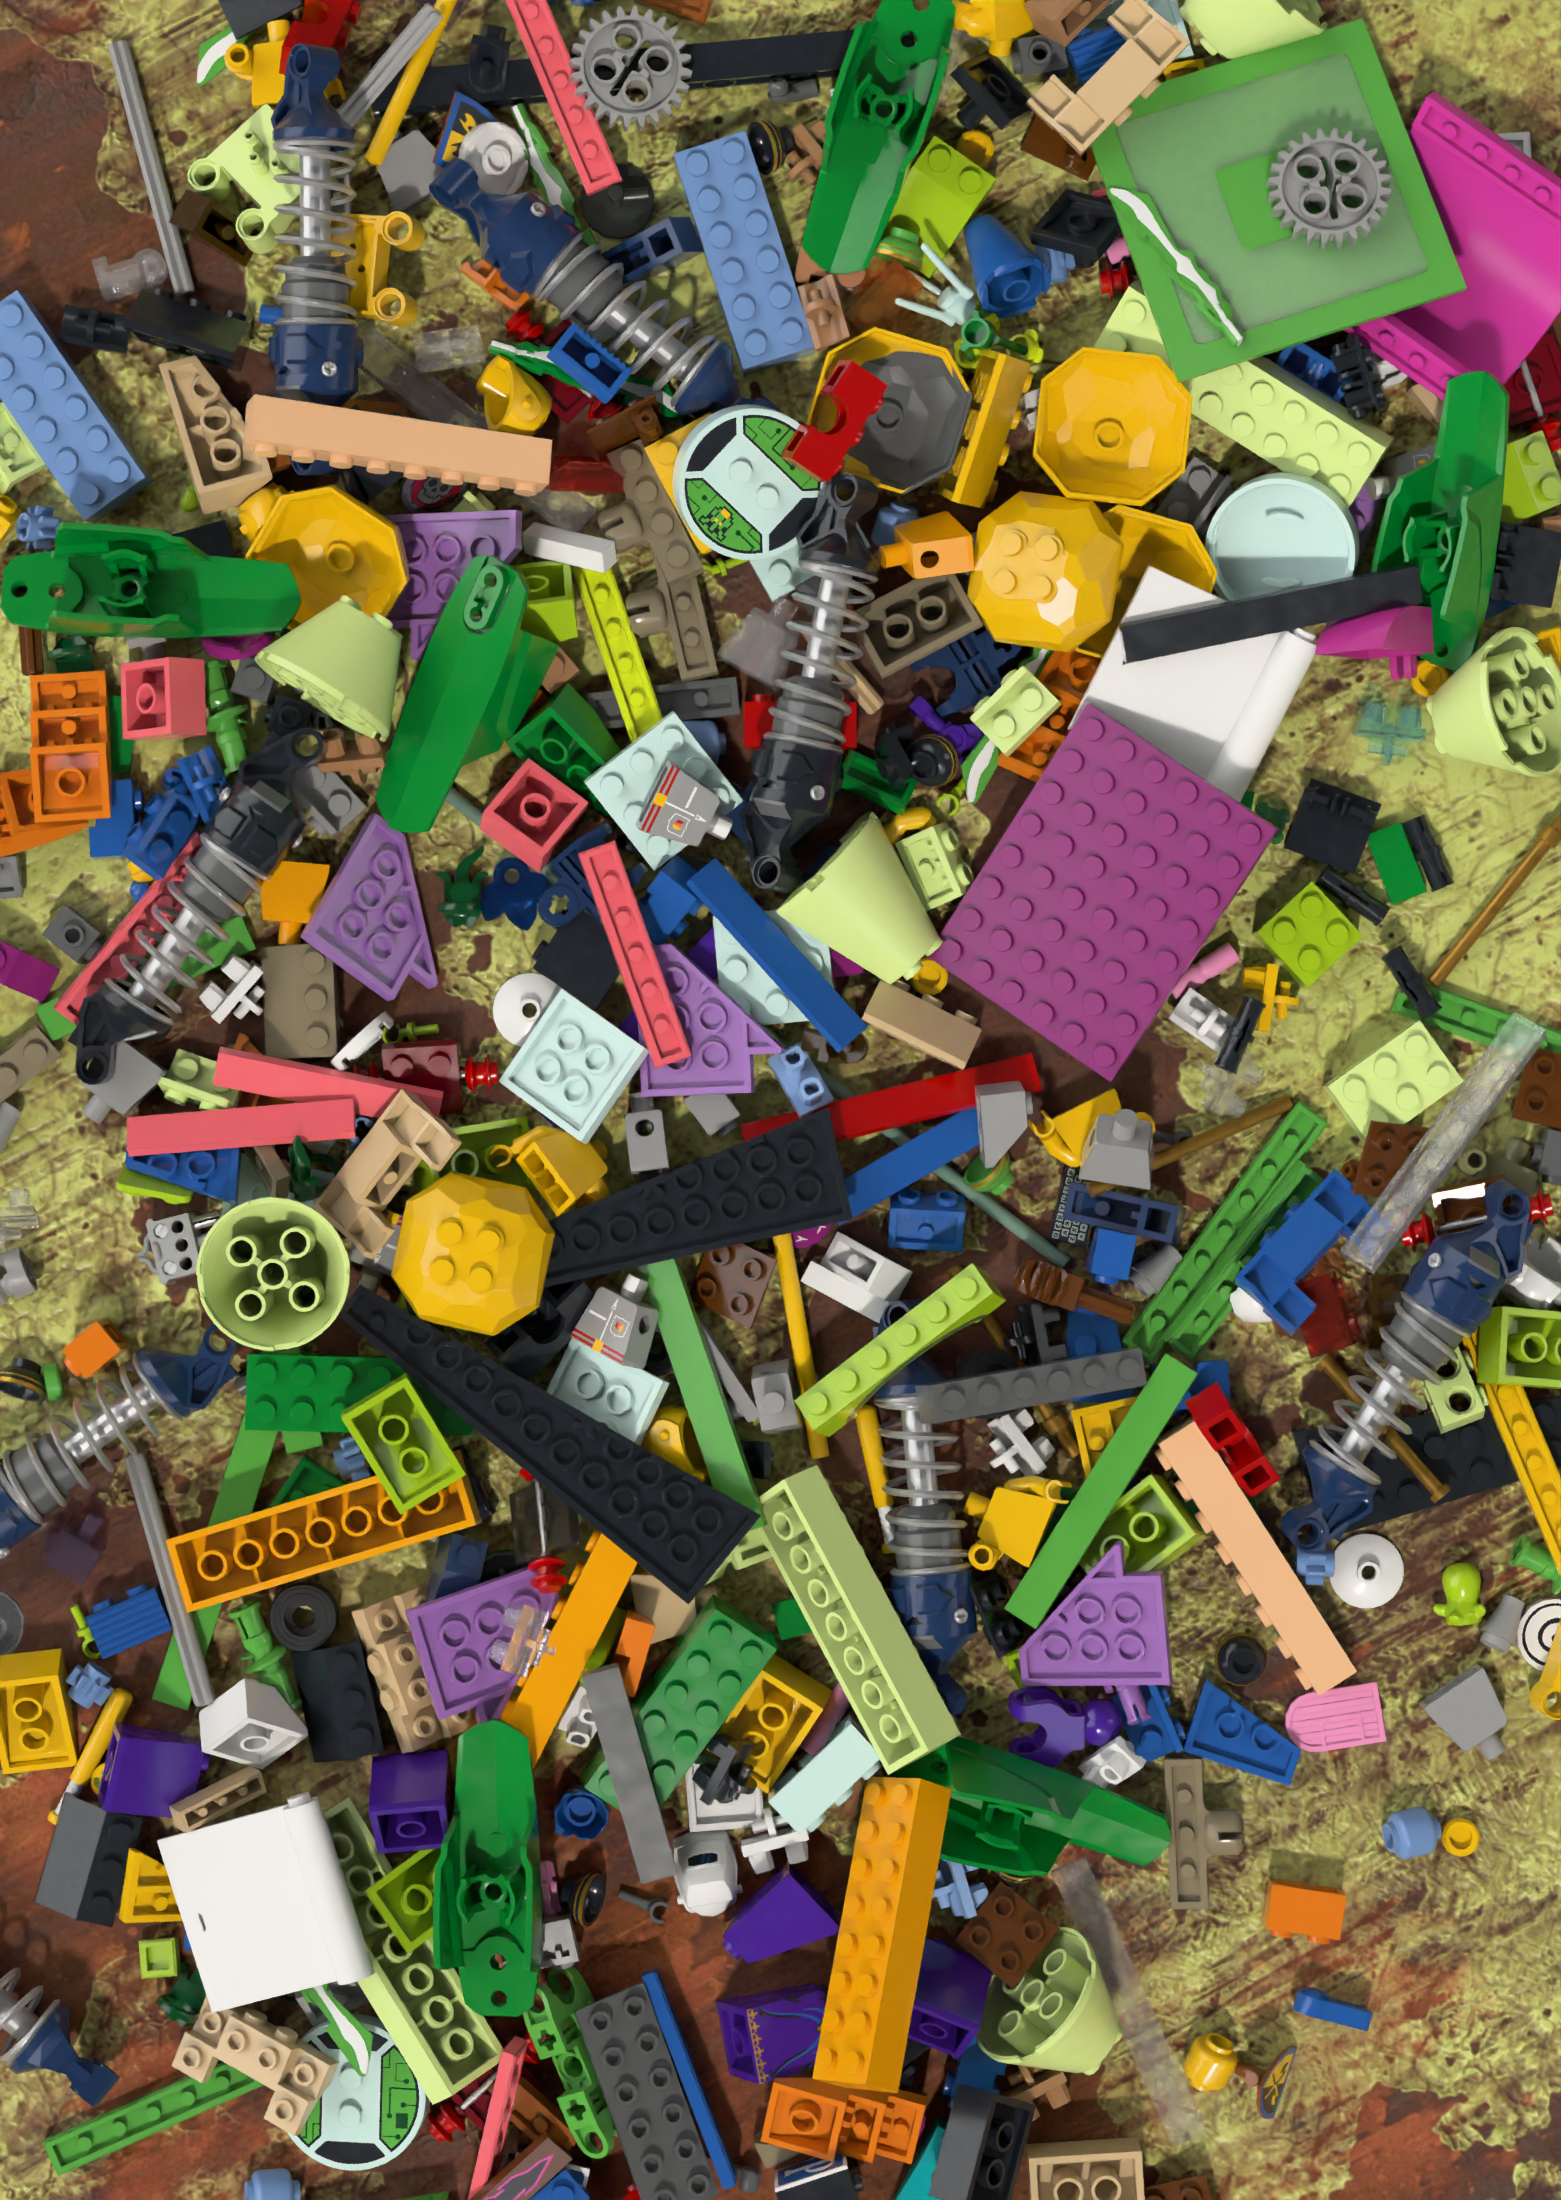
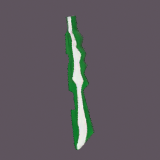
[488,338,684,420]

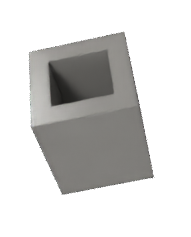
[683,1094,740,1138]

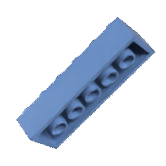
[673,131,815,377]
[0,290,155,524]

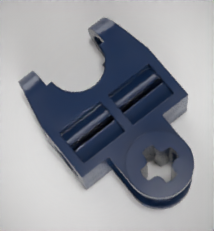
[909,630,1022,718]
[538,823,648,927]

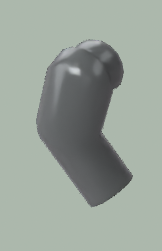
[768,77,819,104]

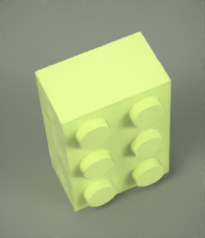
[1322,1020,1464,1145]

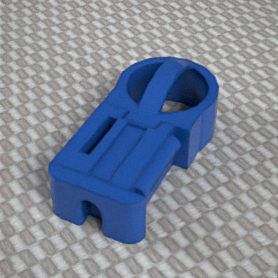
[1292,1987,1373,2031]

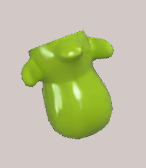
[1433,1563,1486,1626]

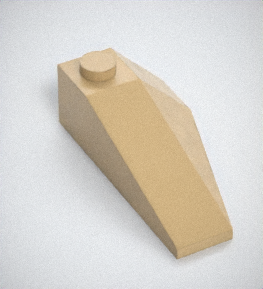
[159,355,273,515]

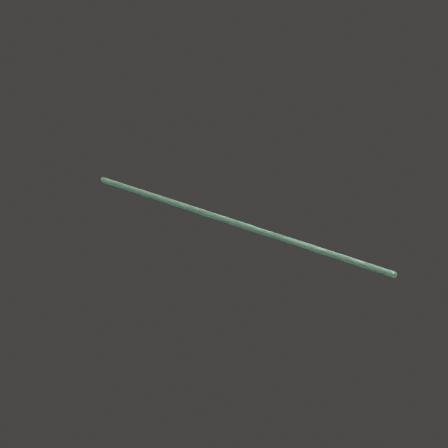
[350,728,1070,1268]

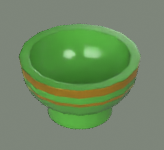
[873,227,923,270]
[963,1151,1015,1195]

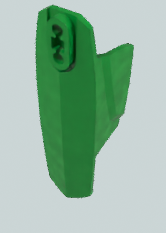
[801,0,956,275]
[1371,371,1509,670]
[1,522,302,638]
[375,555,558,833]
[433,1718,542,2017]
[884,1736,1172,1877]

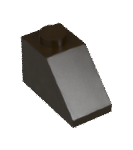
[169,189,261,267]
[1366,1273,1409,1349]

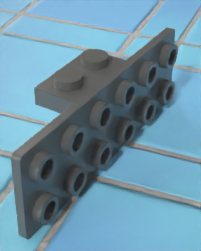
[574,1983,719,2200]

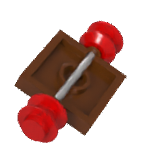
[1400,1174,1554,1253]

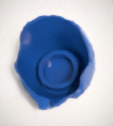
[554,1784,611,1841]

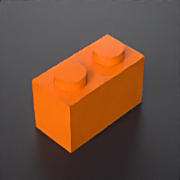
[62,1317,131,1379]
[1261,1877,1347,1944]

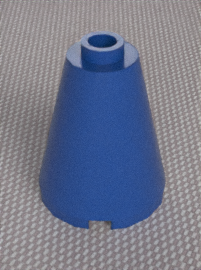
[964,214,1051,319]

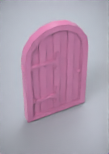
[1285,1681,1386,1752]

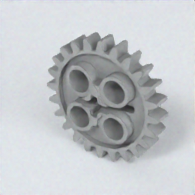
[569,6,692,132]
[1266,128,1392,250]

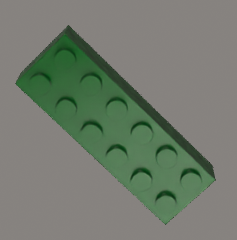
[245,1352,473,1436]
[583,1594,777,1811]

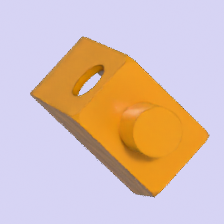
[879,511,975,579]
[260,861,333,945]

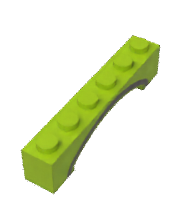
[794,1263,1006,1437]

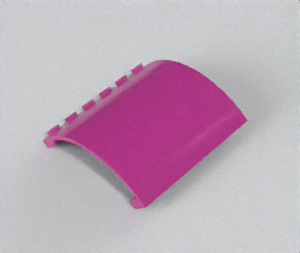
[1344,91,1561,401]

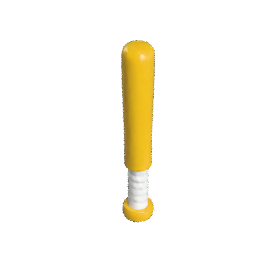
[855,1404,897,1554]
[47,1688,133,1825]

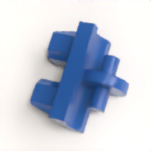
[176,746,231,823]

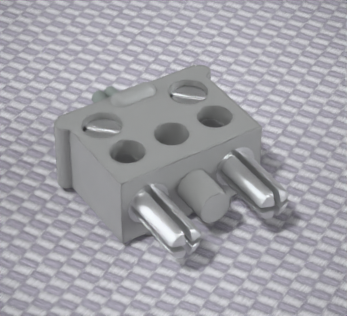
[138,1211,220,1285]

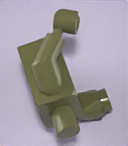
[1457,1137,1549,1250]

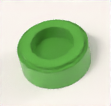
[43,1362,65,1401]

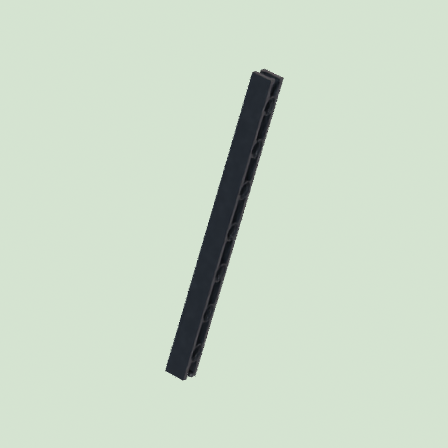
[371,30,915,119]

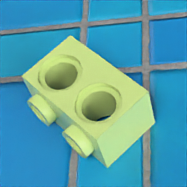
[1419,1346,1488,1434]

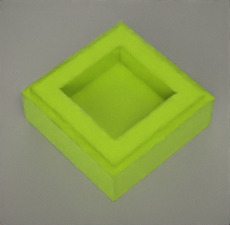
[139,1937,181,1979]

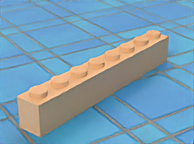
[243,394,552,496]
[1154,1415,1357,1696]

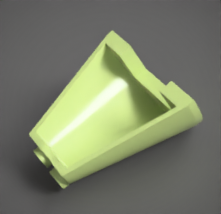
[776,811,943,984]

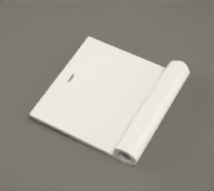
[1068,565,1317,802]
[157,1792,375,2013]

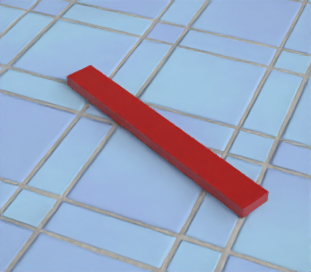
[740,1053,1042,1142]

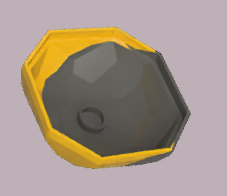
[806,327,973,495]

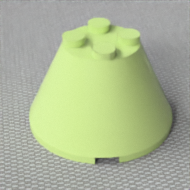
[1179,0,1328,61]
[255,595,403,742]
[1426,627,1561,777]
[196,1197,350,1351]
[975,1927,1124,2075]

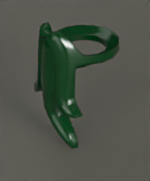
[46,635,94,674]
[435,846,489,928]
[288,1135,341,1202]
[156,1962,207,2027]

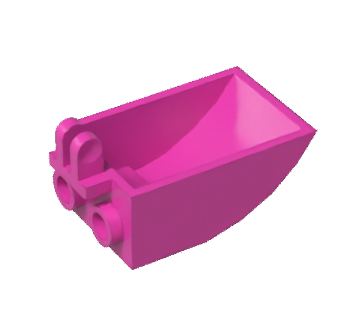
[1314,605,1434,680]

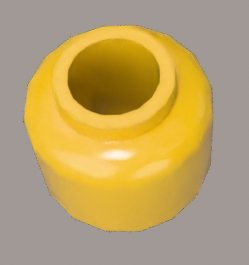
[1183,2033,1238,2092]

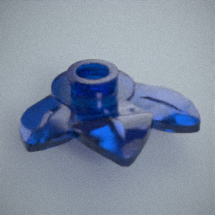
[481,857,554,931]

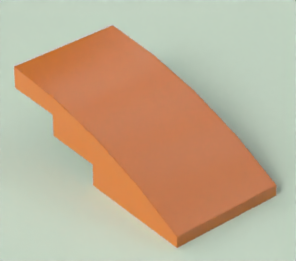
[998,649,1102,783]
[30,670,112,823]
[0,769,89,857]
[761,2078,928,2165]

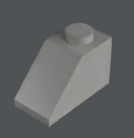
[974,1080,1033,1168]

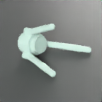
[895,243,977,327]

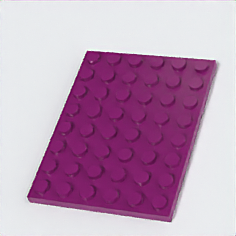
[928,703,1279,1082]

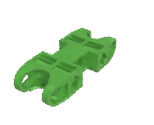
[523,1966,618,2159]

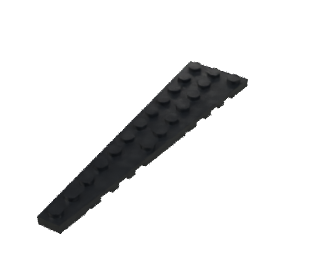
[405,1108,853,1316]
[338,1285,761,1605]
[1291,1396,1561,1533]

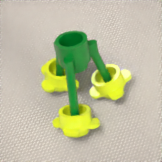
[954,299,1045,375]

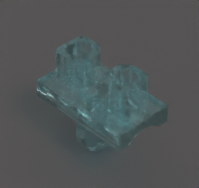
[1353,702,1426,766]

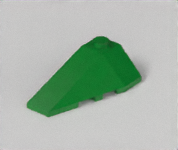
[505,683,621,820]

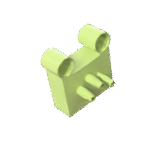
[188,104,338,254]

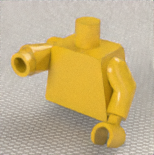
[951,0,1035,57]
[224,20,346,112]
[1027,1089,1155,1167]
[490,1126,610,1217]
[963,1475,1072,1571]

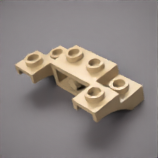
[1026,0,1190,156]
[313,1089,462,1259]
[351,1583,478,1753]
[171,1996,340,2136]

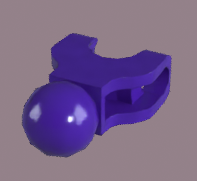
[1008,1686,1123,1768]

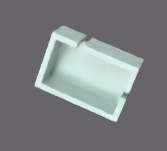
[768,1713,882,1835]

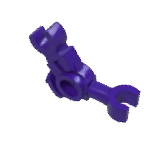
[907,695,985,766]

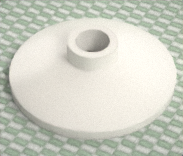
[493,973,561,1047]
[1329,1533,1404,1608]

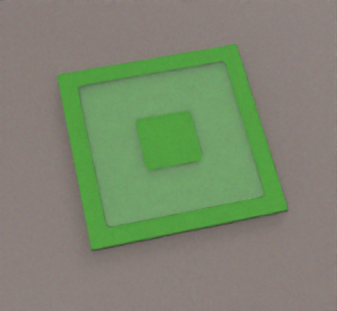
[1090,18,1467,383]

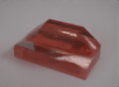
[545,455,624,493]

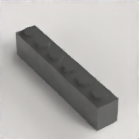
[915,1348,1147,1424]

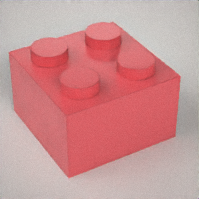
[120,657,207,741]
[479,758,589,873]

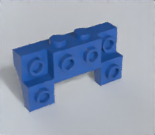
[1235,1169,1391,1336]

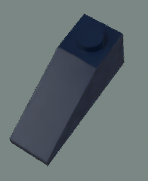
[601,217,704,289]
[1063,1182,1187,1245]
[415,1533,488,1648]

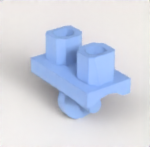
[767,1041,834,1119]
[933,1859,989,1919]

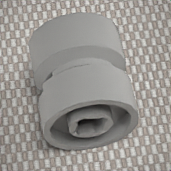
[0,1246,38,1306]

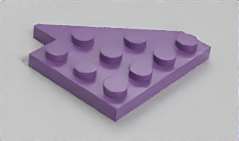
[383,510,522,660]
[300,813,438,1001]
[638,944,785,1097]
[1019,1541,1173,1686]
[405,1567,560,1724]

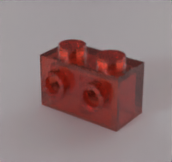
[1297,1271,1361,1358]

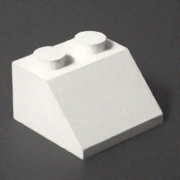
[199,1678,308,1769]

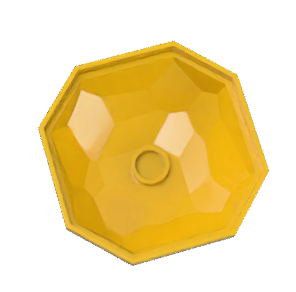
[1033,347,1193,506]
[245,485,410,631]
[967,491,1124,653]
[1075,504,1218,663]
[391,1171,555,1336]

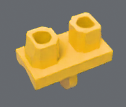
[1236,963,1300,1033]

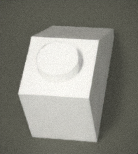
[820,1231,913,1303]

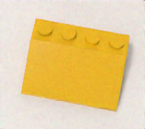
[937,349,1033,509]

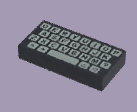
[1048,1166,1091,1248]

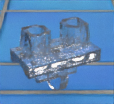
[412,324,485,374]
[1197,1051,1264,1118]
[0,1189,40,1251]
[489,1604,556,1678]

